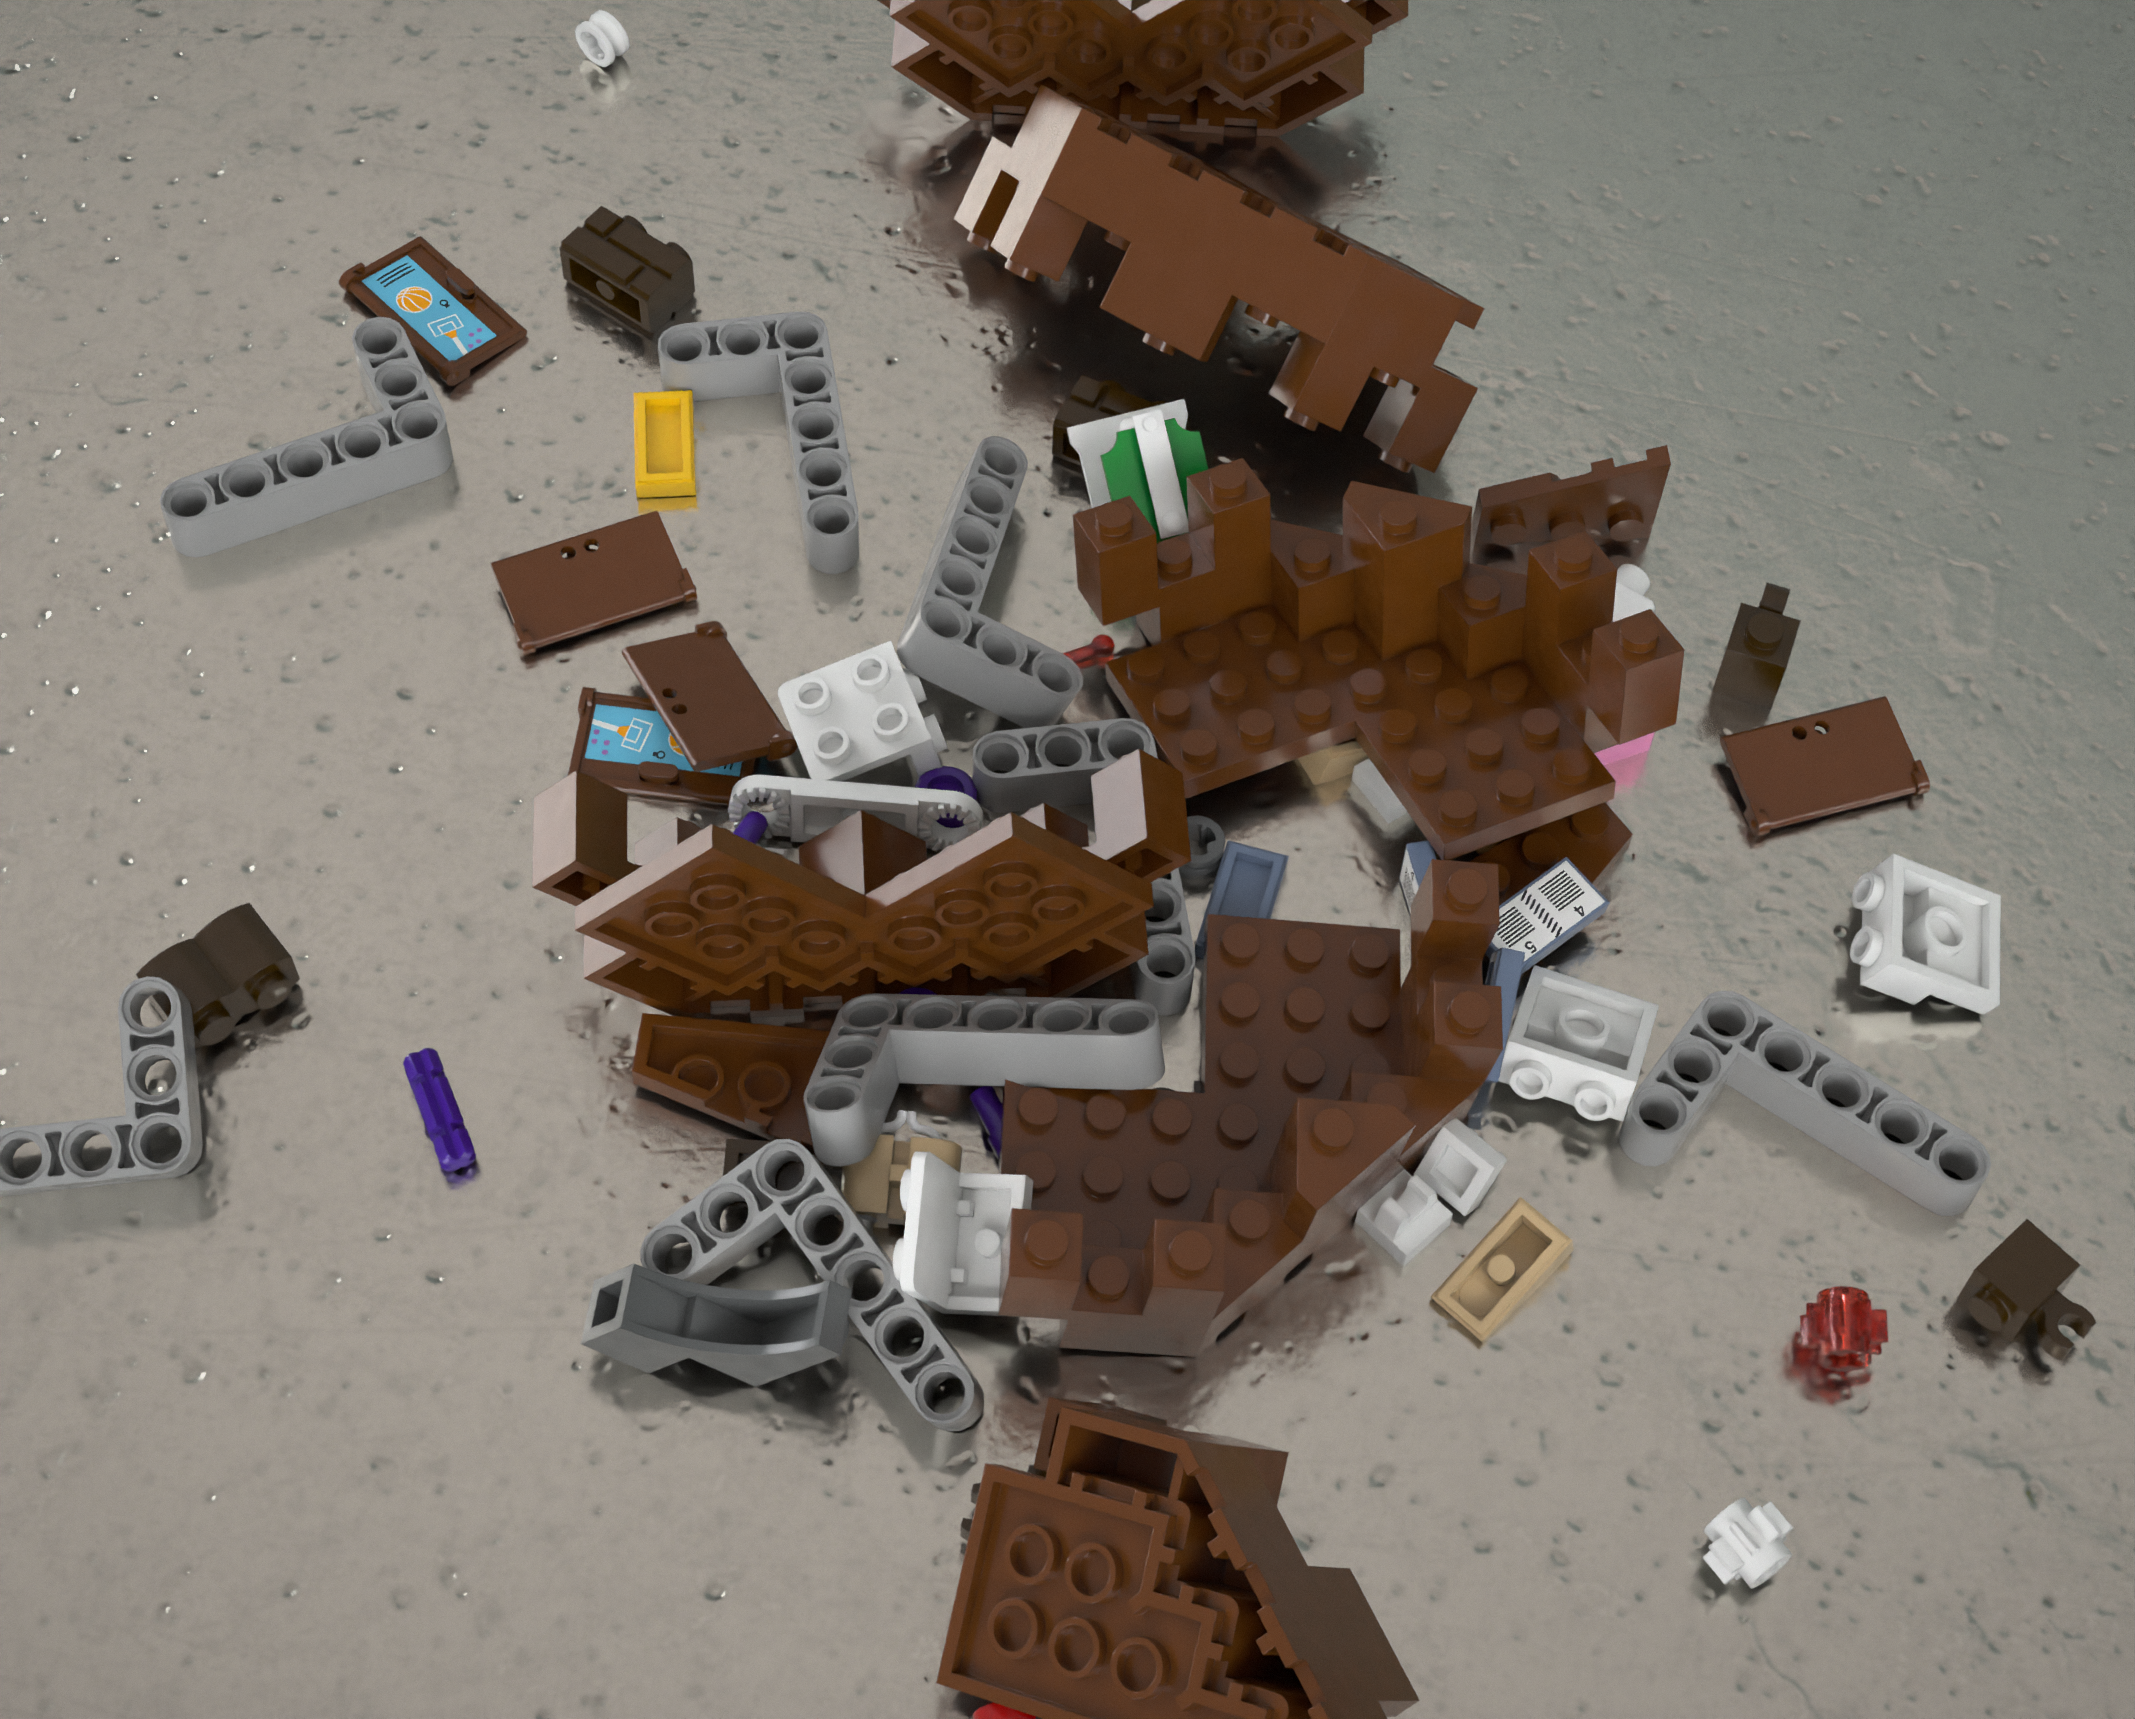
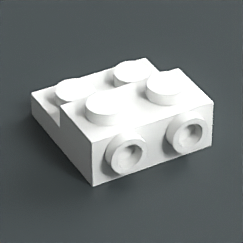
[1850,854,2001,1015]
[1498,965,1659,1122]

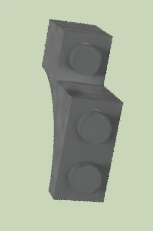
[581,1263,852,1387]

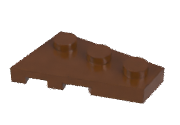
[1471,445,1671,546]
[1469,802,1633,979]
[632,1013,830,1155]

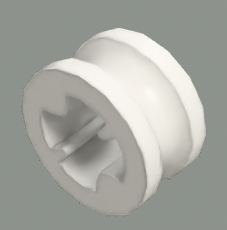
[575,10,630,67]

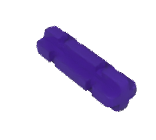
[403,1048,476,1172]

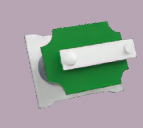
[1067,399,1208,543]

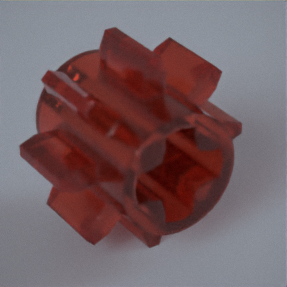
[1800,1286,1888,1371]

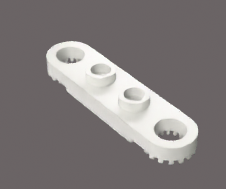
[728,775,983,852]

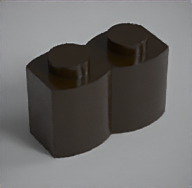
[136,903,300,1048]

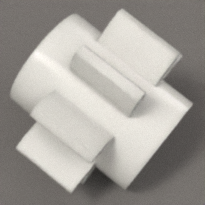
[1702,1498,1793,1589]

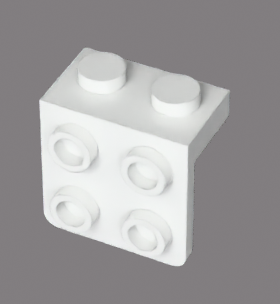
[778,641,948,781]
[893,1151,1033,1317]

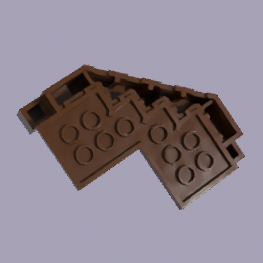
[877,0,1408,137]
[954,84,1485,473]
[1073,458,1685,860]
[532,749,1192,1019]
[998,859,1503,1357]
[936,1397,1420,1719]

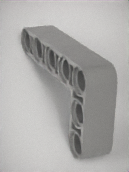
[658,311,860,574]
[160,317,453,557]
[897,436,1083,728]
[972,718,1195,1016]
[0,976,203,1197]
[1619,990,1991,1216]
[804,994,1165,1166]
[640,1139,984,1432]

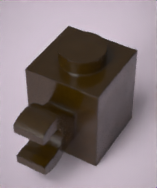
[1712,582,1801,709]
[1958,1219,2096,1360]

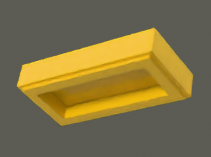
[633,390,696,498]

